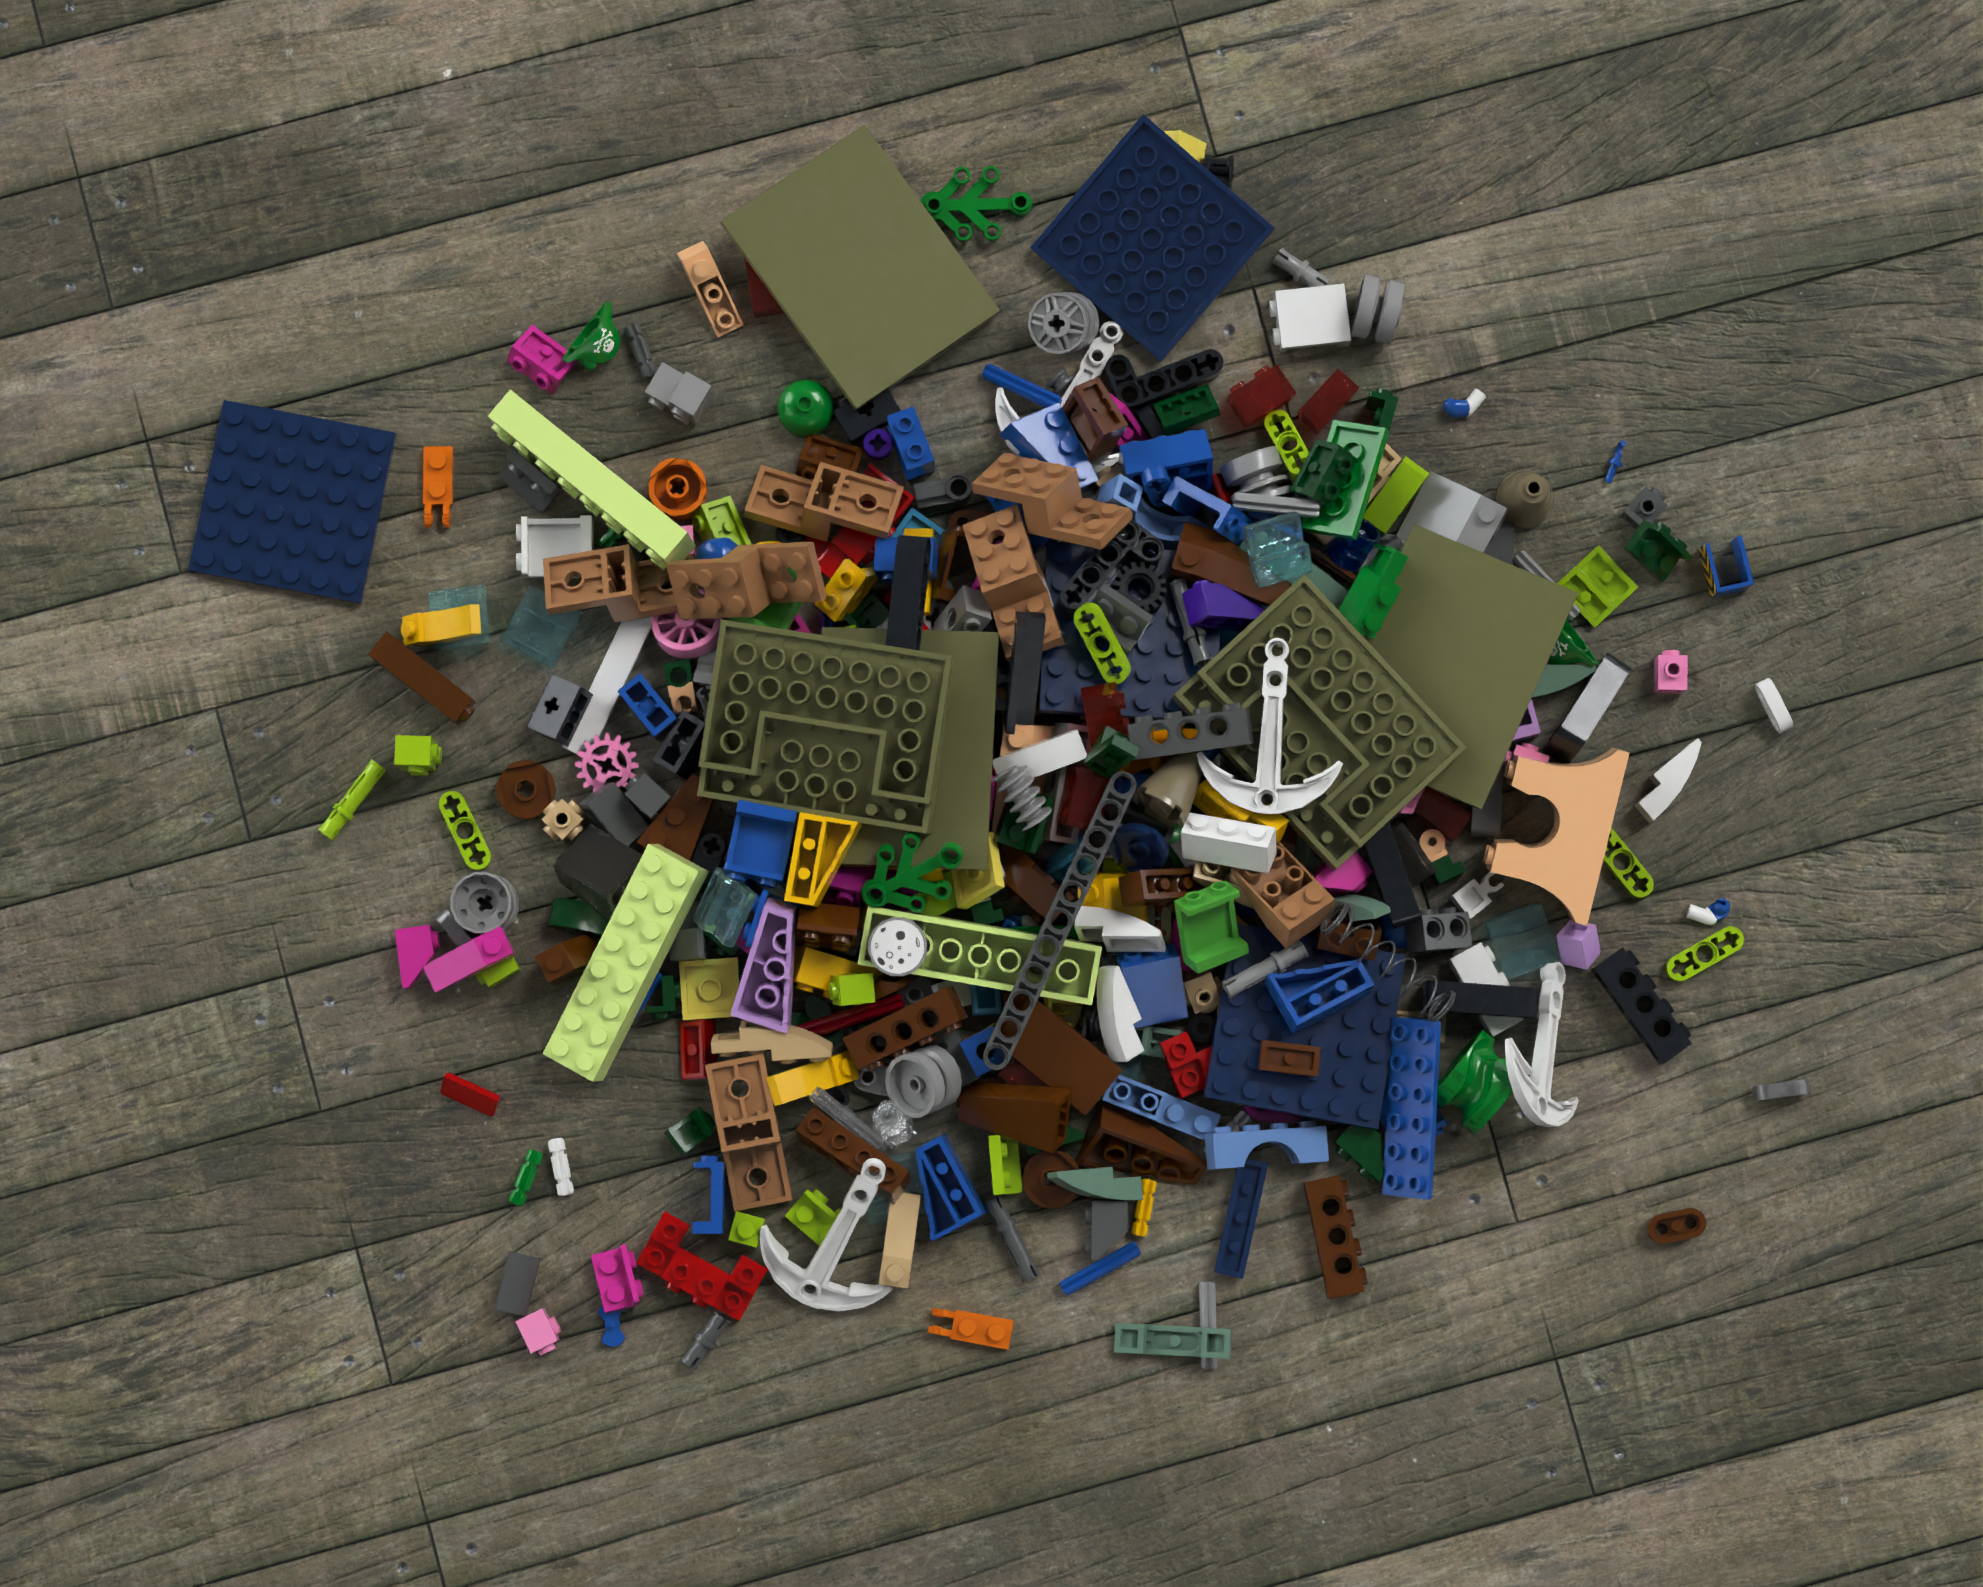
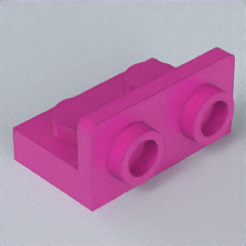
[507,325,578,394]
[591,1244,644,1314]

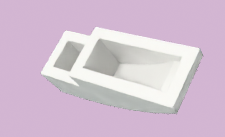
[992,729,1087,786]
[1634,738,1702,823]
[1074,906,1166,952]
[1097,966,1144,1062]

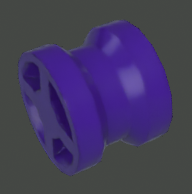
[863,428,893,461]

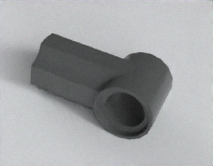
[914,474,973,510]

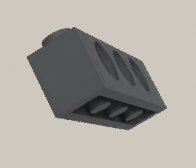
[1127,703,1254,760]

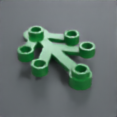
[920,166,1032,243]
[861,831,964,913]

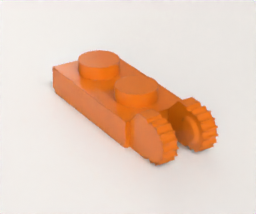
[423,446,454,528]
[927,1308,1014,1350]

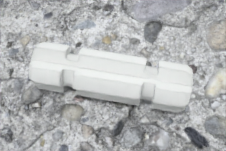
[548,1138,574,1196]

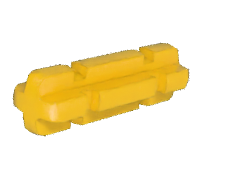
[1131,1179,1157,1237]

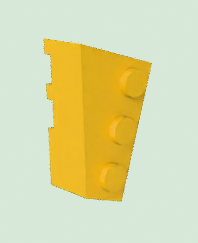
[784,812,863,907]
[793,946,883,1006]

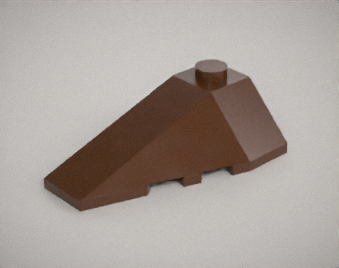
[1169,521,1290,607]
[1076,1102,1207,1185]

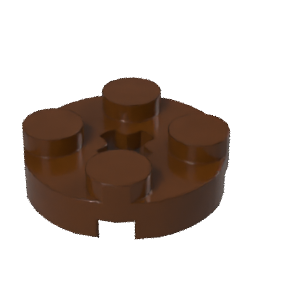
[496,760,556,820]
[1022,1150,1079,1209]

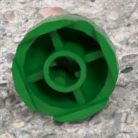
[777,379,835,439]

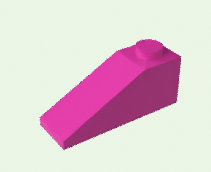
[423,926,516,993]

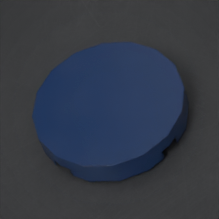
[1110,823,1169,873]

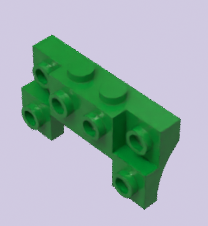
[1339,543,1409,639]

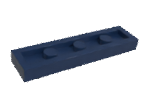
[1214,1158,1268,1279]

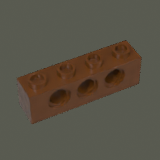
[1118,868,1206,907]
[843,985,968,1072]
[796,1107,911,1204]
[1303,1175,1368,1299]

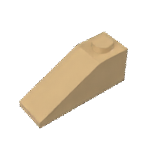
[879,1192,921,1288]

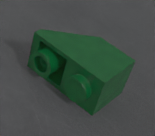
[1333,1125,1383,1182]

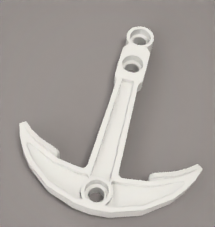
[995,321,1123,474]
[1196,638,1343,814]
[1505,962,1579,1127]
[760,1158,893,1311]

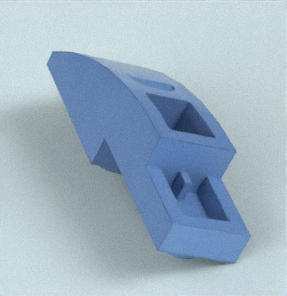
[1102,1075,1221,1141]

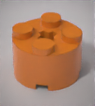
[648,458,708,521]

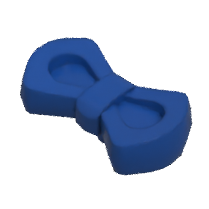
[597,1305,626,1347]

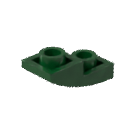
[548,897,615,938]

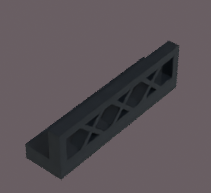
[1004,611,1046,734]

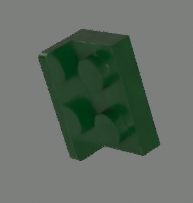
[1153,384,1221,435]
[1365,389,1398,431]
[1290,439,1357,509]
[1624,520,1693,582]
[993,793,1053,854]

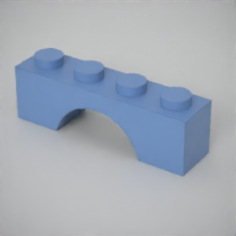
[1096,474,1214,550]
[1205,1121,1329,1170]

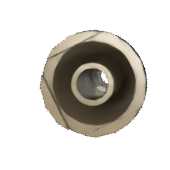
[1496,470,1554,528]
[1133,751,1205,829]

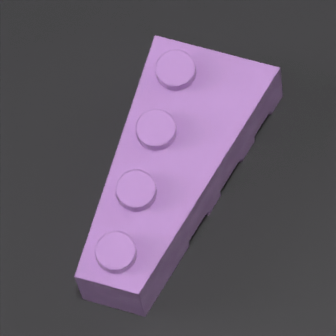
[730,897,797,1034]

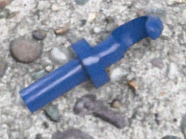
[1605,440,1626,484]

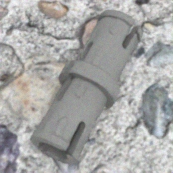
[1272,248,1330,287]

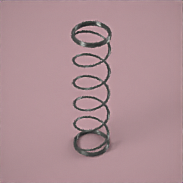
[1320,902,1456,1022]

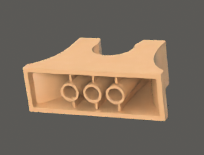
[1482,747,1629,925]

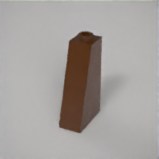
[368,631,476,725]
[957,1082,1072,1153]

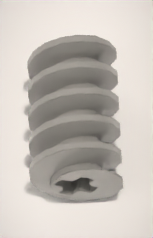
[991,765,1052,831]

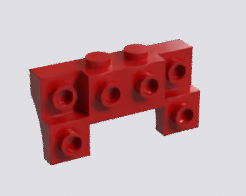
[804,463,915,580]
[1158,1031,1211,1099]
[636,1211,768,1321]

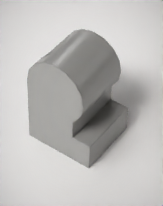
[693,646,717,687]

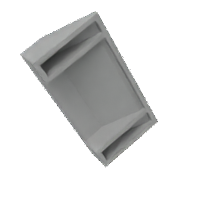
[1396,471,1508,553]

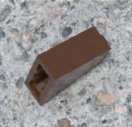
[535,934,598,986]

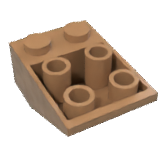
[1231,841,1335,948]

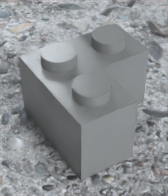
[645,362,714,426]

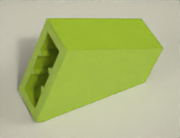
[1362,456,1429,537]

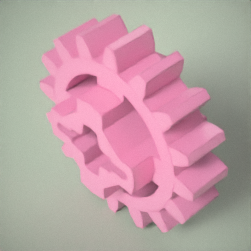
[575,732,639,792]

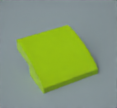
[1557,545,1639,628]

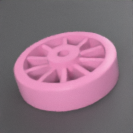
[651,588,726,659]

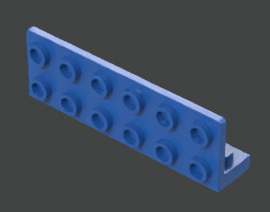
[1382,1017,1441,1200]

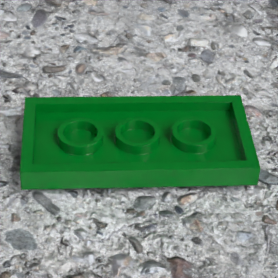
[1300,420,1390,540]

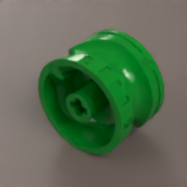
[1437,1029,1513,1135]

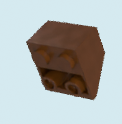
[797,903,860,952]

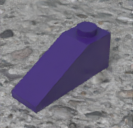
[1182,580,1264,631]

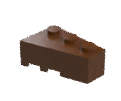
[637,773,715,861]
[999,845,1075,926]

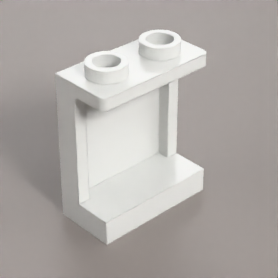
[1269,284,1351,353]
[516,515,594,578]

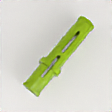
[318,759,386,841]

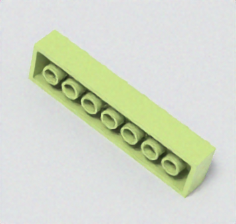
[488,390,696,570]
[543,844,709,1082]
[858,905,1102,1005]

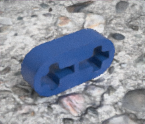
[1141,466,1172,507]

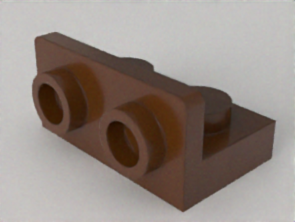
[796,434,864,480]

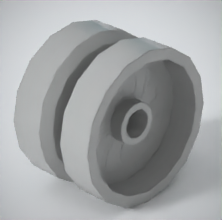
[1350,274,1405,345]
[885,1045,962,1118]

